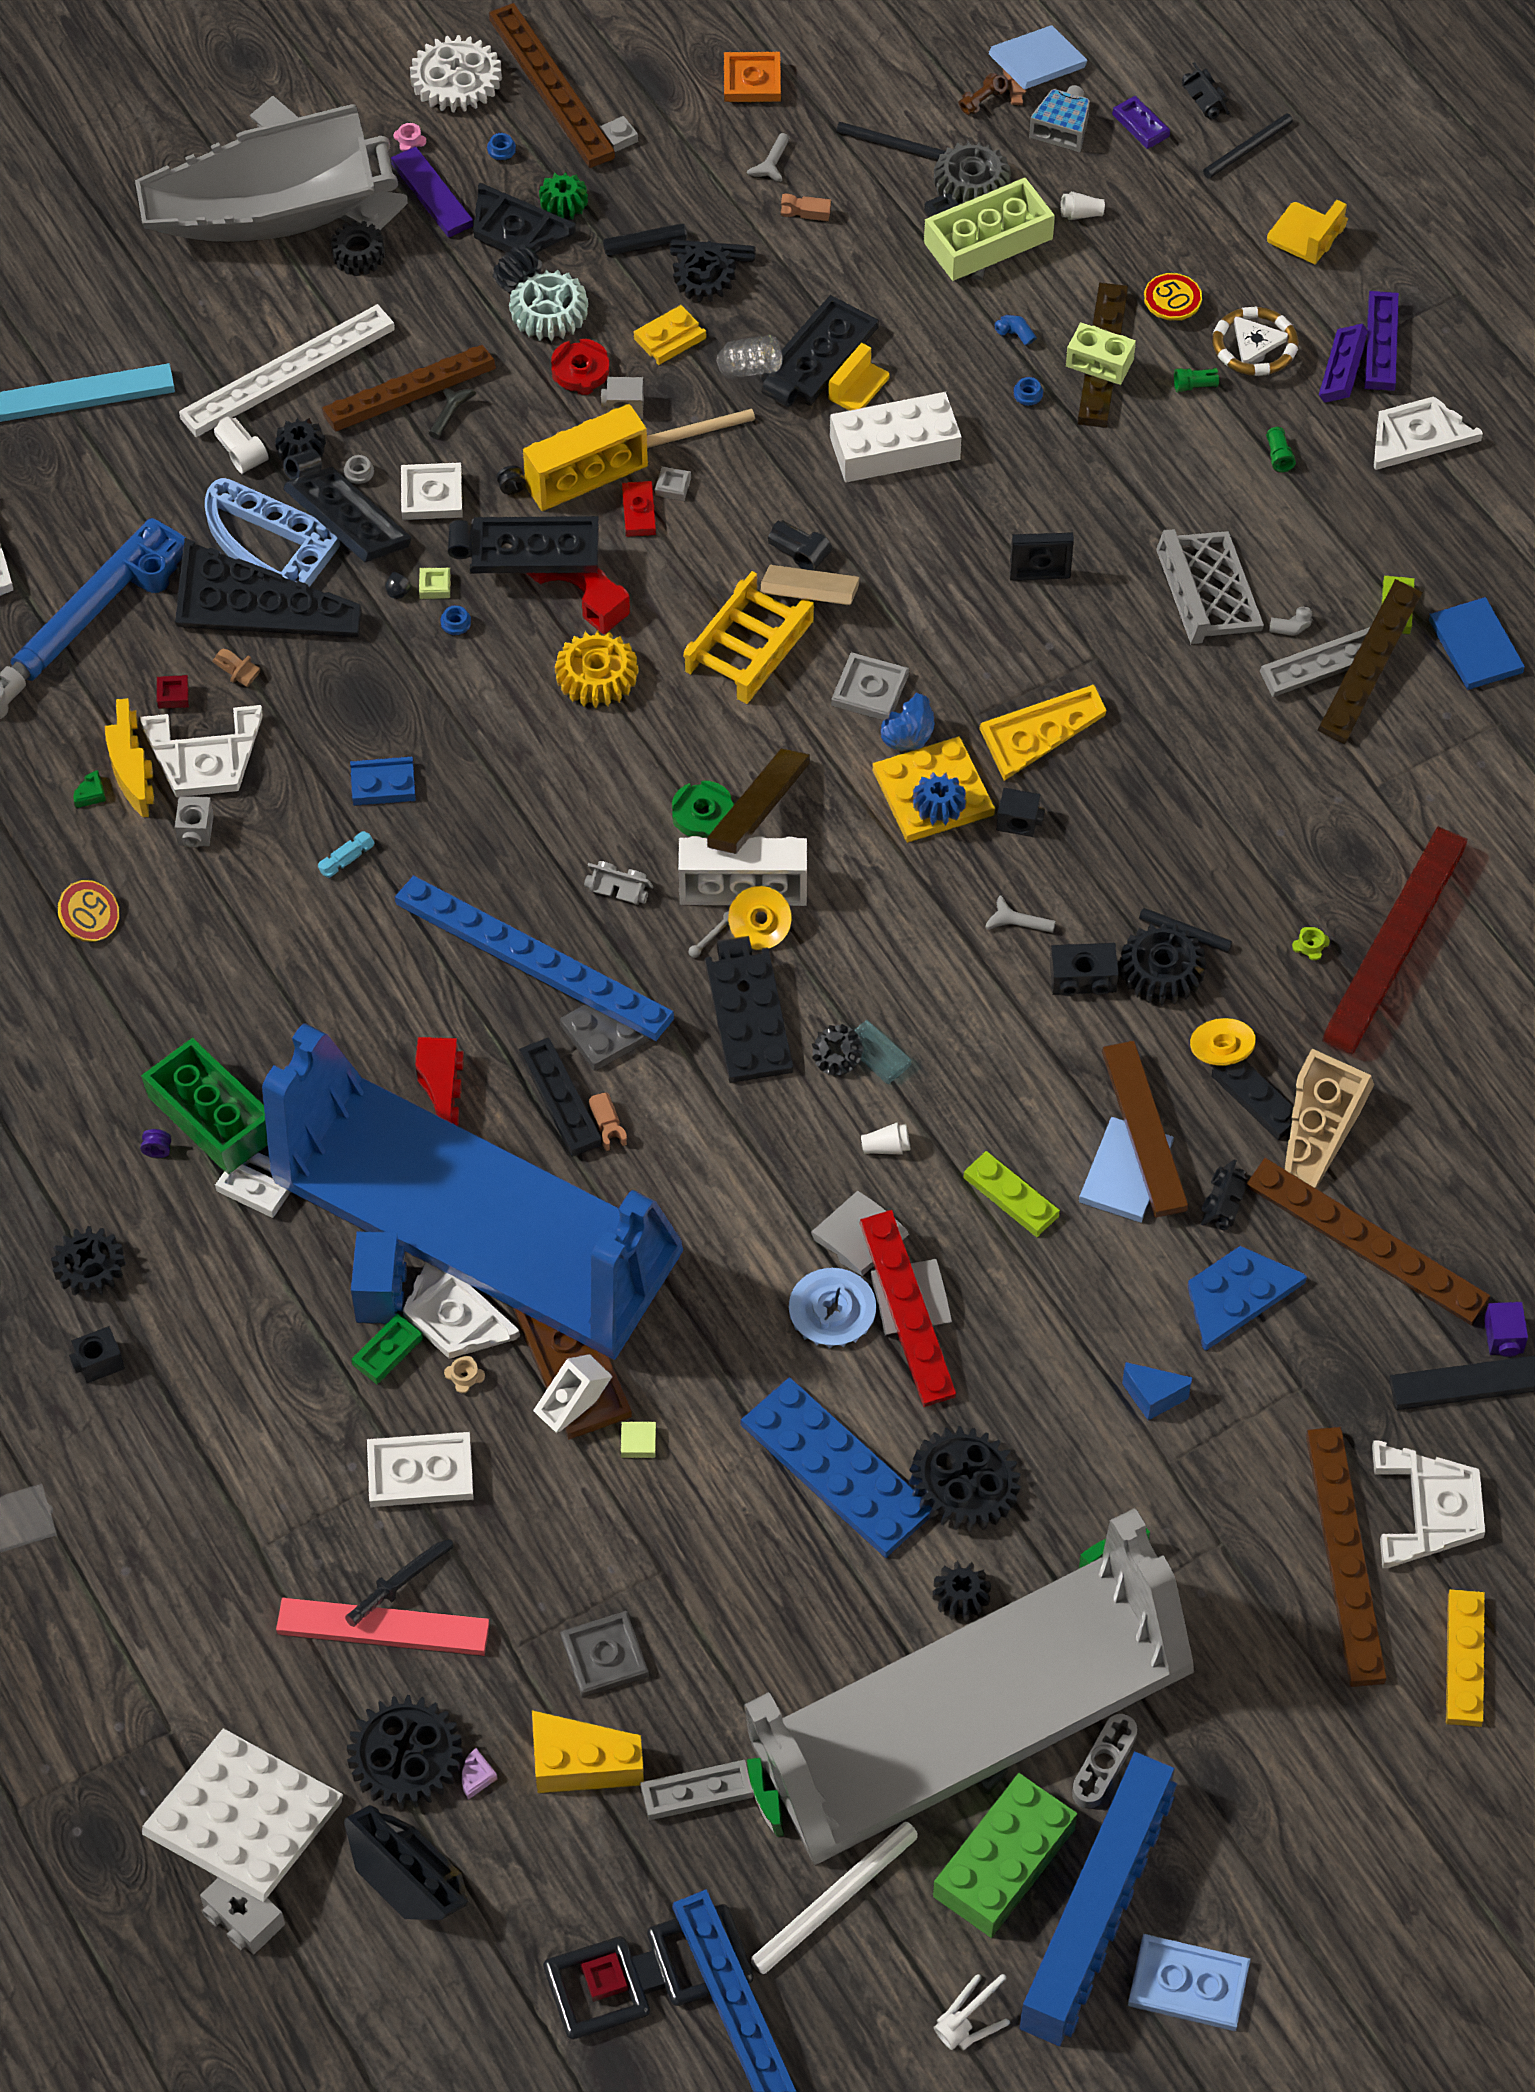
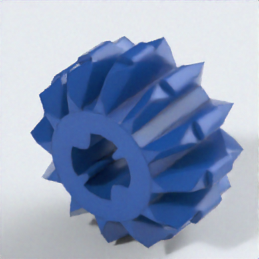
[913,772,966,826]

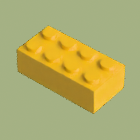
[523,404,648,511]

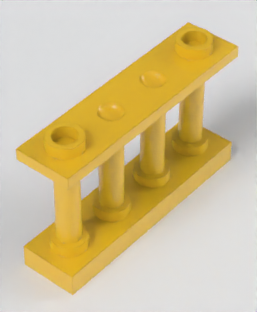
[683,571,814,704]

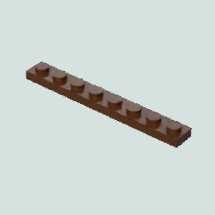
[489,3,615,168]
[1247,1158,1490,1326]
[1306,1427,1386,1687]

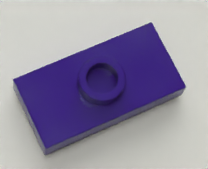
[1112,96,1170,149]

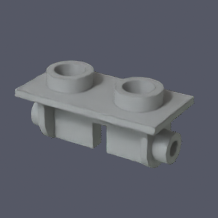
[584,861,653,905]

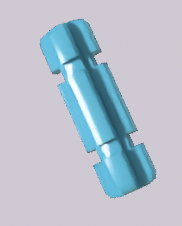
[318,831,374,878]

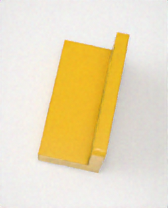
[829,343,889,411]

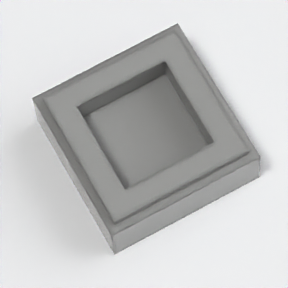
[655,467,691,501]

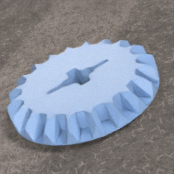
[789,1268,876,1349]

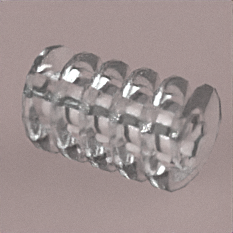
[717,335,782,379]

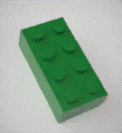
[141,1037,268,1175]

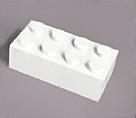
[830,392,961,483]
[678,836,807,906]

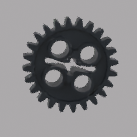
[909,1426,1021,1532]
[347,1695,463,1809]

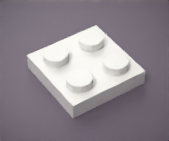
[401,463,463,520]

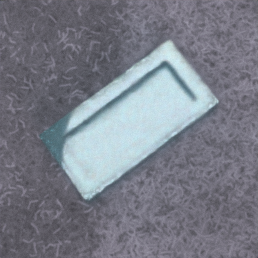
[855,1020,912,1084]

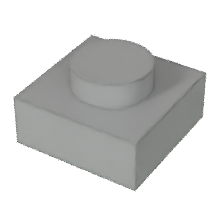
[599,116,638,152]

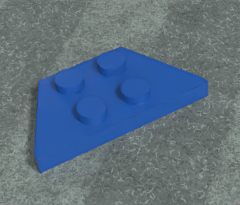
[1187,1246,1307,1351]

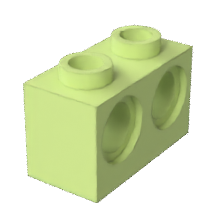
[1066,322,1136,385]

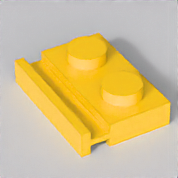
[634,305,706,365]

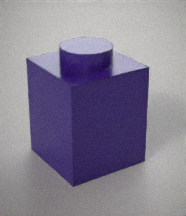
[1484,1302,1528,1357]

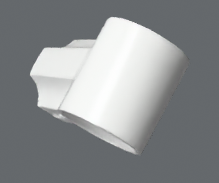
[214,416,268,474]

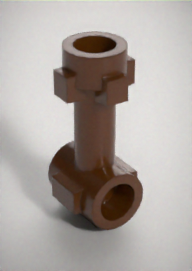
[958,73,1008,115]

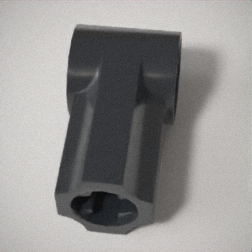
[768,520,832,571]

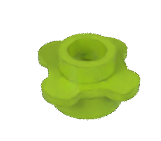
[1292,927,1330,960]

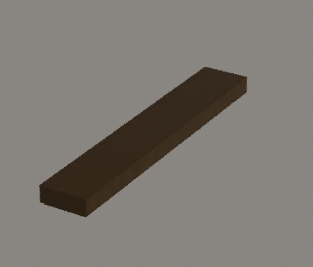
[707,748,810,854]

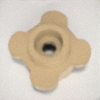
[444,1356,485,1393]

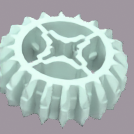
[509,269,588,342]

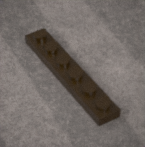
[1077,282,1128,428]
[1317,579,1423,744]

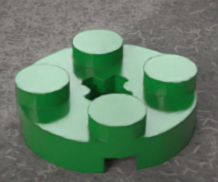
[672,781,734,838]

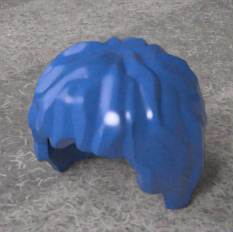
[881,693,935,752]

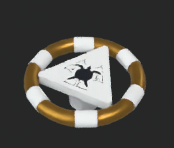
[1213,307,1298,376]

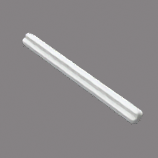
[751,1822,918,1974]

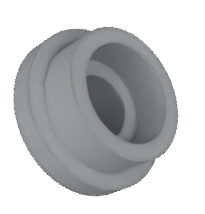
[344,455,374,484]

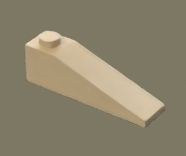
[1285,1049,1374,1188]

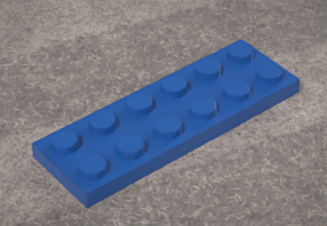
[741,1377,932,1558]

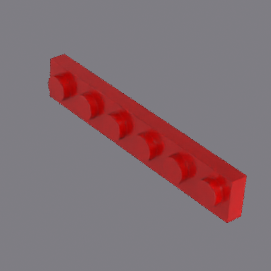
[859,1210,956,1407]

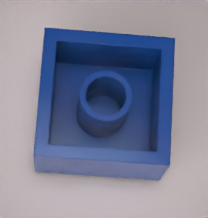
[351,1231,407,1324]

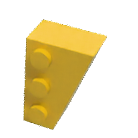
[532,1710,644,1793]

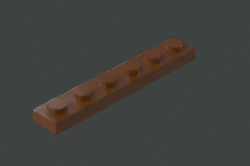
[322,344,496,432]

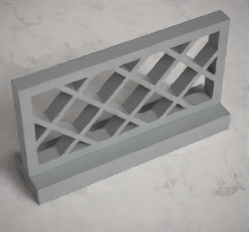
[1156,529,1264,644]

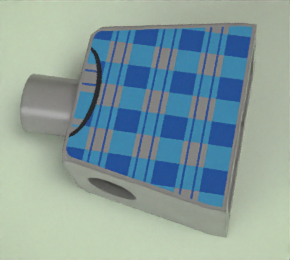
[1029,85,1090,152]

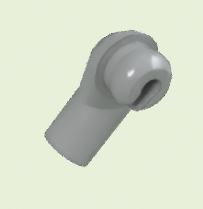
[1269,607,1313,636]

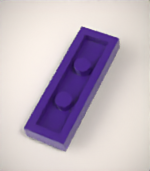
[1319,323,1368,403]

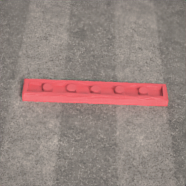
[276,1598,490,1656]

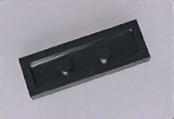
[1211,1060,1293,1140]

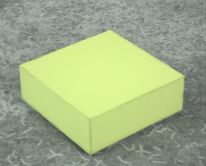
[419,568,451,599]
[621,1422,656,1458]

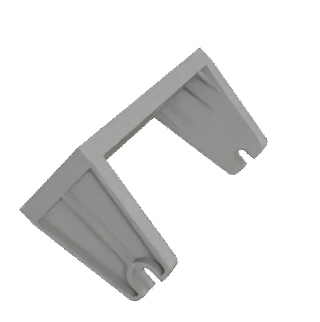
[744,1508,1194,1866]

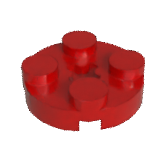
[551,339,610,395]

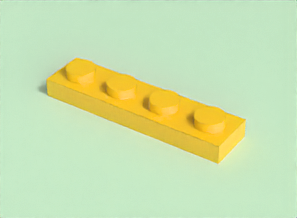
[1446,1589,1485,1727]

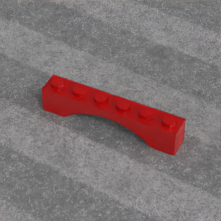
[415,1037,464,1126]

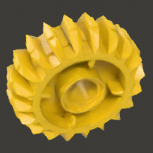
[555,630,638,708]

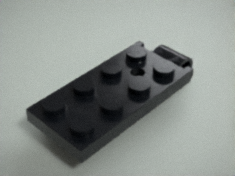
[761,295,879,407]
[283,449,412,562]
[448,516,599,574]
[705,936,793,1083]

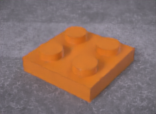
[724,52,781,102]

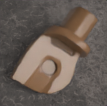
[212,649,261,687]

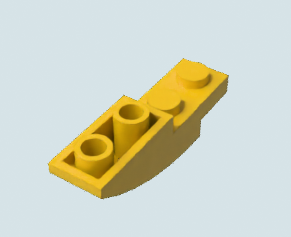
[105,698,154,817]

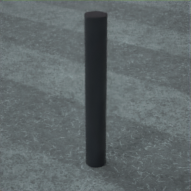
[1139,907,1233,953]

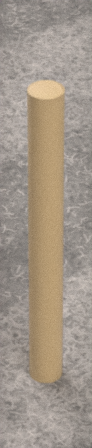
[647,409,755,448]

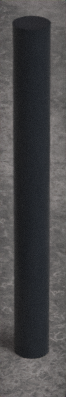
[1203,113,1293,179]
[836,122,946,160]

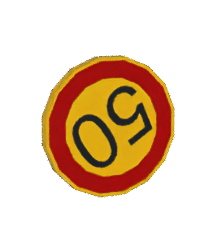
[1144,273,1202,320]
[58,880,119,942]

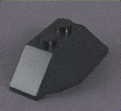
[344,1805,468,1920]

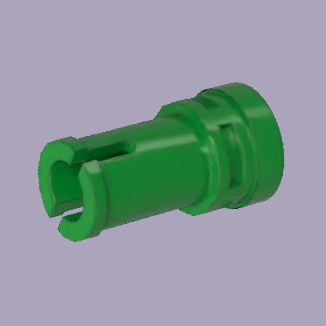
[1174,368,1219,392]
[1266,427,1296,472]

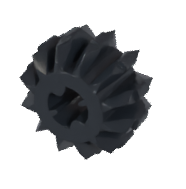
[492,244,542,295]
[275,417,326,462]
[932,1560,991,1622]

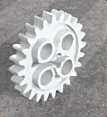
[410,35,502,112]

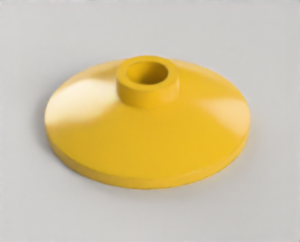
[728,886,792,950]
[1190,1018,1256,1065]

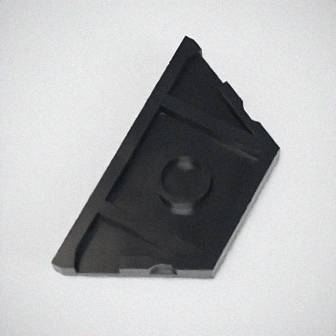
[473,183,576,253]

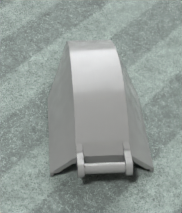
[135,104,398,242]

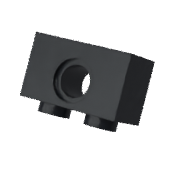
[1050,943,1118,996]

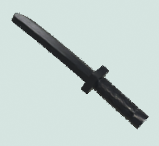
[345,1540,454,1627]

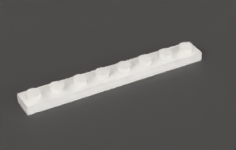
[179,304,395,437]

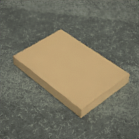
[760,565,859,605]

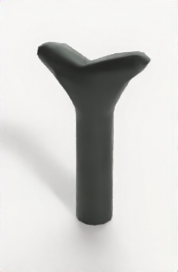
[429,388,476,439]

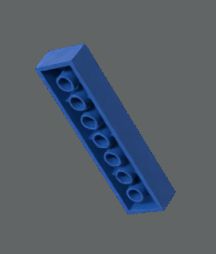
[1020,1751,1177,2047]

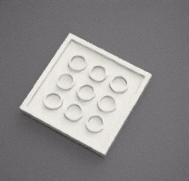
[142,1728,343,1902]

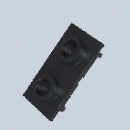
[1182,62,1230,119]
[1201,1159,1248,1230]

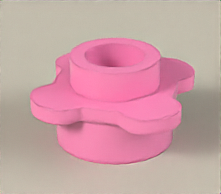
[393,123,426,151]

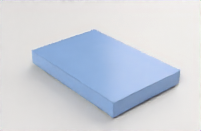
[989,25,1088,90]
[1079,1117,1173,1223]
[1128,1934,1250,2031]

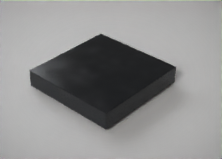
[1009,532,1074,581]

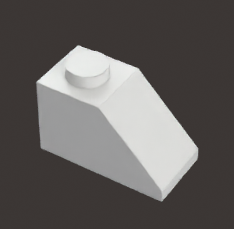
[533,1354,613,1433]

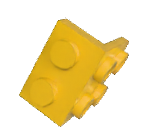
[1267,200,1348,265]

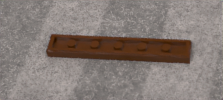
[1102,1041,1188,1218]

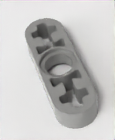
[1072,1714,1137,1809]

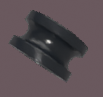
[496,465,526,495]

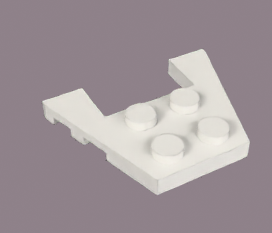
[140,705,263,797]
[1372,1441,1485,1568]

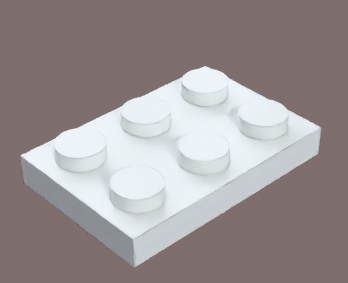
[367,1432,474,1507]

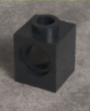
[996,788,1045,837]
[69,1326,125,1383]

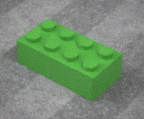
[933,1773,1077,1938]

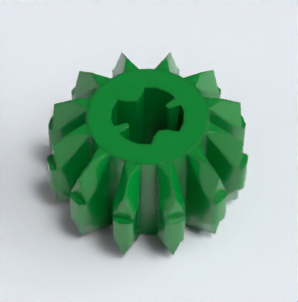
[539,172,588,220]

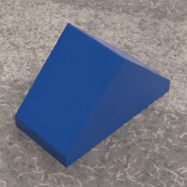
[1122,1362,1192,1420]

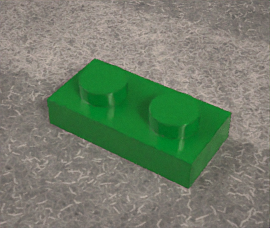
[351,1313,423,1384]

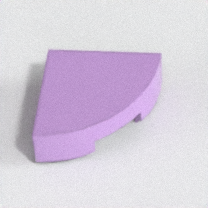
[462,1748,497,1799]

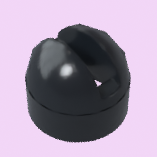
[385,572,412,599]

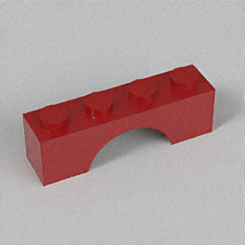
[526,568,630,635]

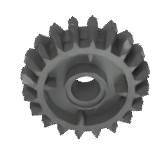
[934,141,1011,205]

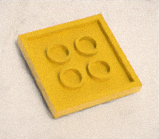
[872,736,995,843]

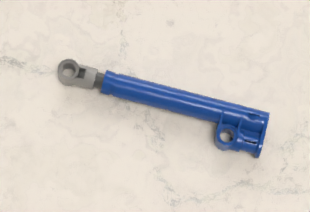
[0,518,186,719]

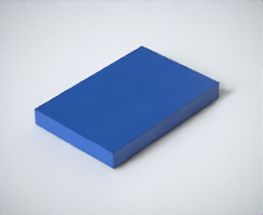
[1429,597,1525,690]

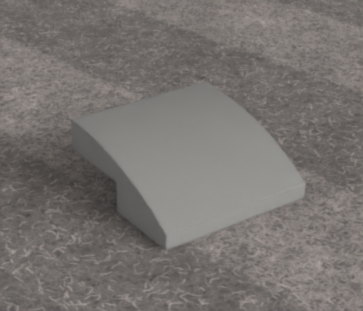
[811,1191,909,1276]
[871,1259,952,1336]

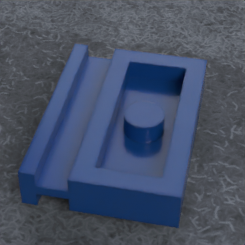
[350,757,416,806]

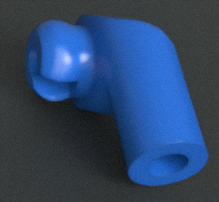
[995,315,1037,346]

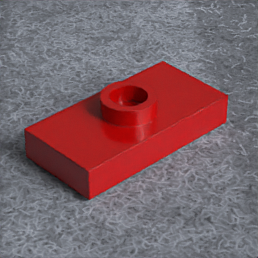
[622,481,656,537]

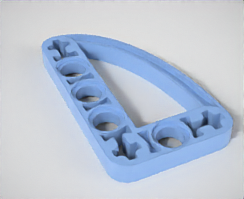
[205,478,340,587]

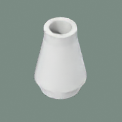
[1061,191,1105,220]
[861,1122,911,1155]

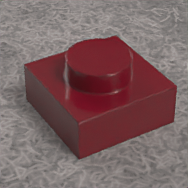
[157,675,189,709]
[581,1953,628,2002]

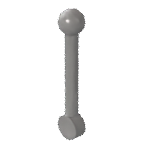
[688,911,729,958]

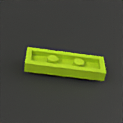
[963,1151,1060,1237]

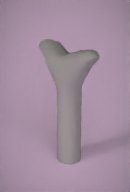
[747,133,790,182]
[986,896,1056,933]

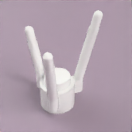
[933,1974,1010,2051]

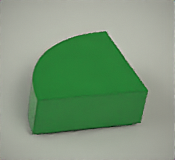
[73,770,106,808]

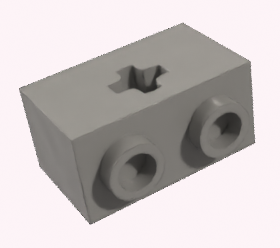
[200,1877,285,1955]

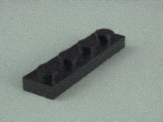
[519,1037,602,1157]

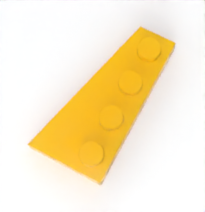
[980,685,1106,781]

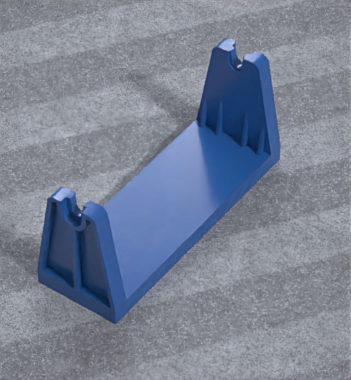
[262,1023,683,1360]

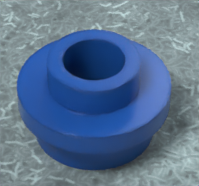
[487,133,516,160]
[1014,377,1043,405]
[440,606,471,635]

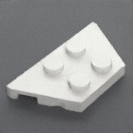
[1374,397,1483,470]
[403,1262,520,1359]

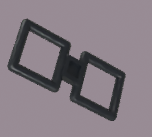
[543,1904,754,2040]

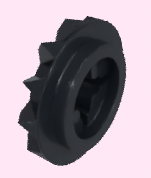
[812,1024,863,1076]

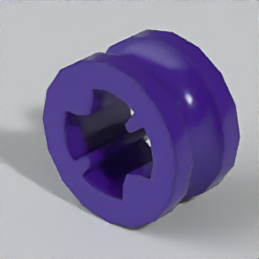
[140,1129,172,1158]

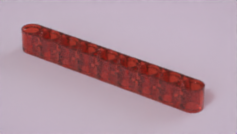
[1322,826,1468,1055]

